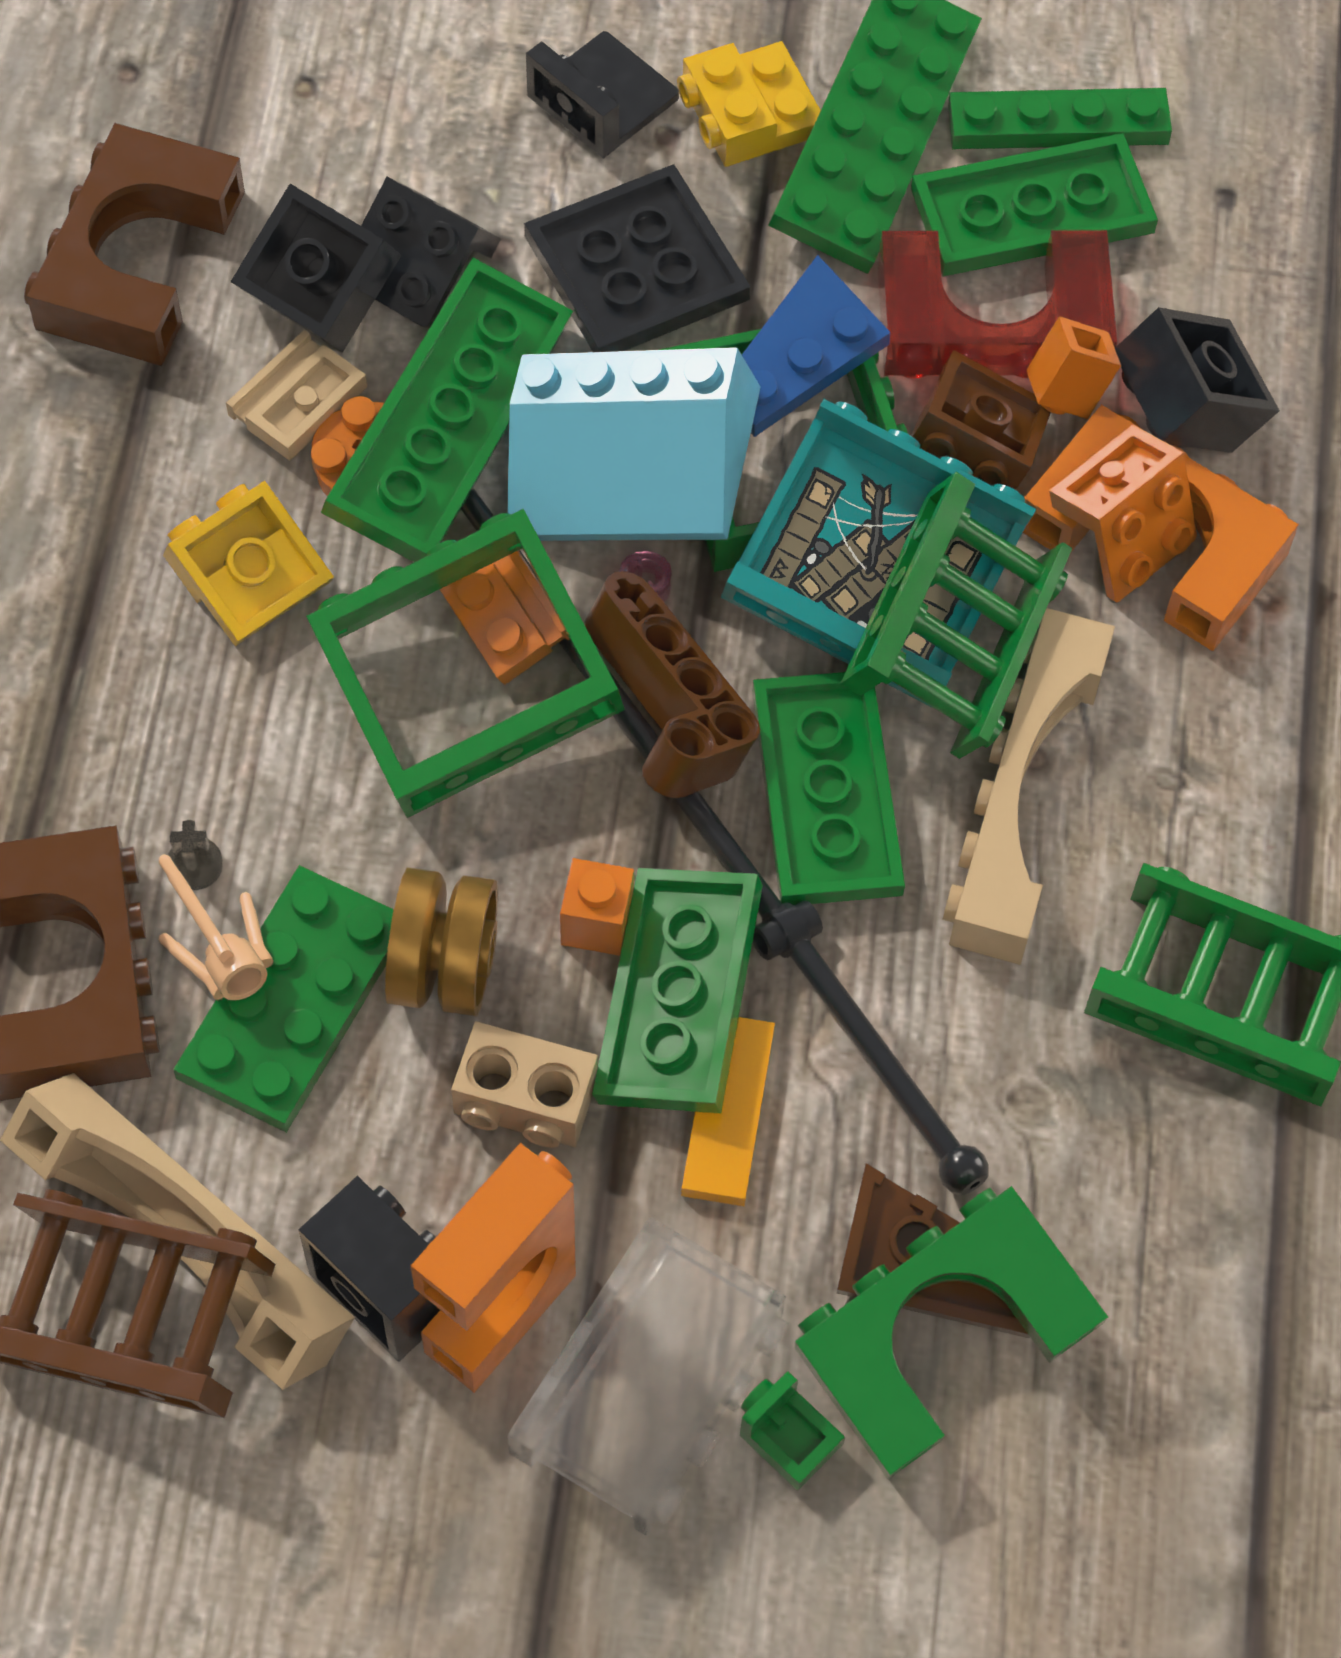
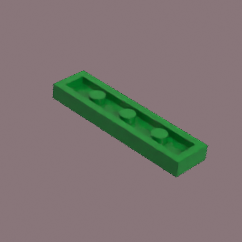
[948,88,1172,150]

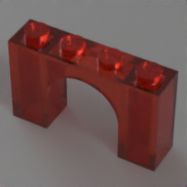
[878,230,1118,379]

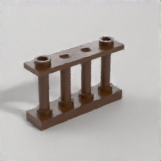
[0,1189,276,1419]

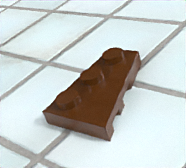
[837,1163,1030,1338]

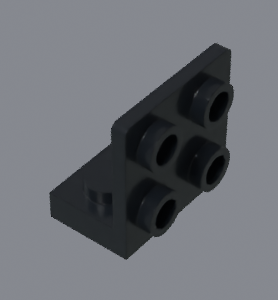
[526,31,679,159]
[361,176,501,328]

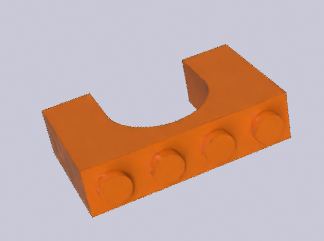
[1023,404,1299,651]
[411,1143,576,1393]

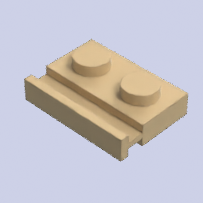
[226,330,367,461]

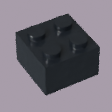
[230,183,402,352]
[1115,307,1280,453]
[298,1175,440,1362]

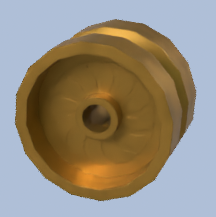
[385,867,498,1016]

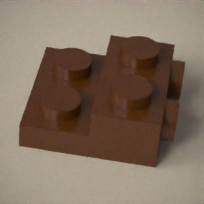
[911,350,1051,490]

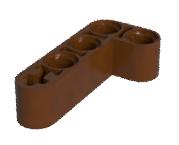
[584,571,760,798]

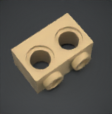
[451,1021,598,1148]

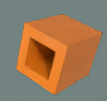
[1026,316,1121,419]
[560,858,634,956]

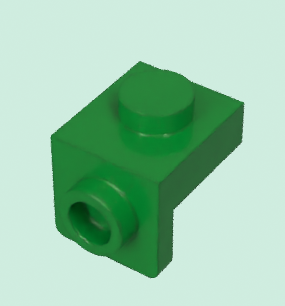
[740,1371,845,1491]

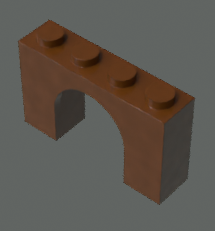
[24,123,245,366]
[0,825,160,1101]

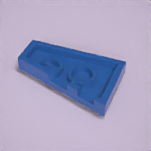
[742,255,891,437]

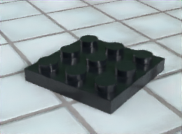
[524,164,751,352]

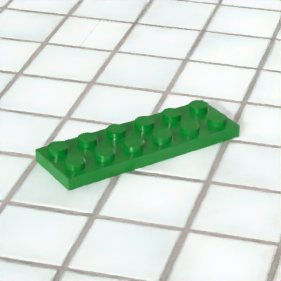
[768,0,982,274]
[321,258,573,562]

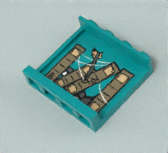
[720,399,1036,708]

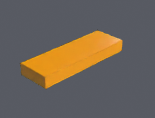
[681,1017,775,1207]

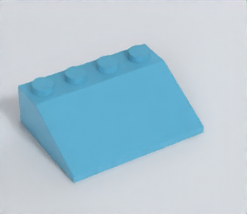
[508,348,761,541]

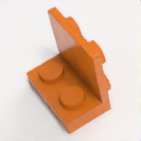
[1049,425,1197,603]

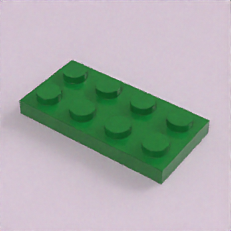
[911,133,1158,277]
[752,672,905,905]
[173,865,394,1133]
[592,868,763,1114]

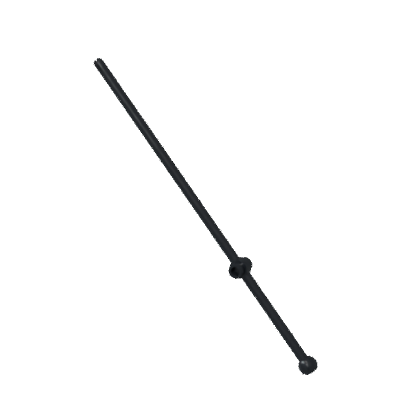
[461,488,989,1195]

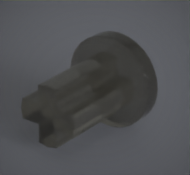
[168,820,223,890]

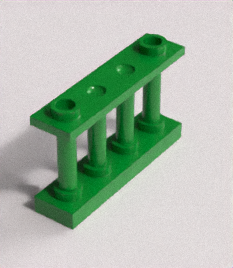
[840,472,1072,759]
[1084,862,1341,1107]

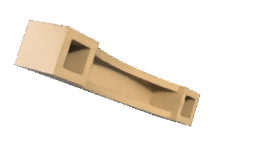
[942,608,1115,965]
[0,1073,355,1390]

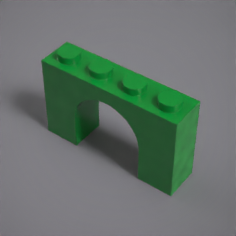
[795,1186,1108,1480]

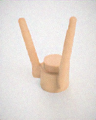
[158,854,274,1001]

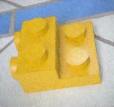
[677,41,821,167]
[163,480,334,646]

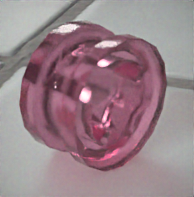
[619,551,672,603]

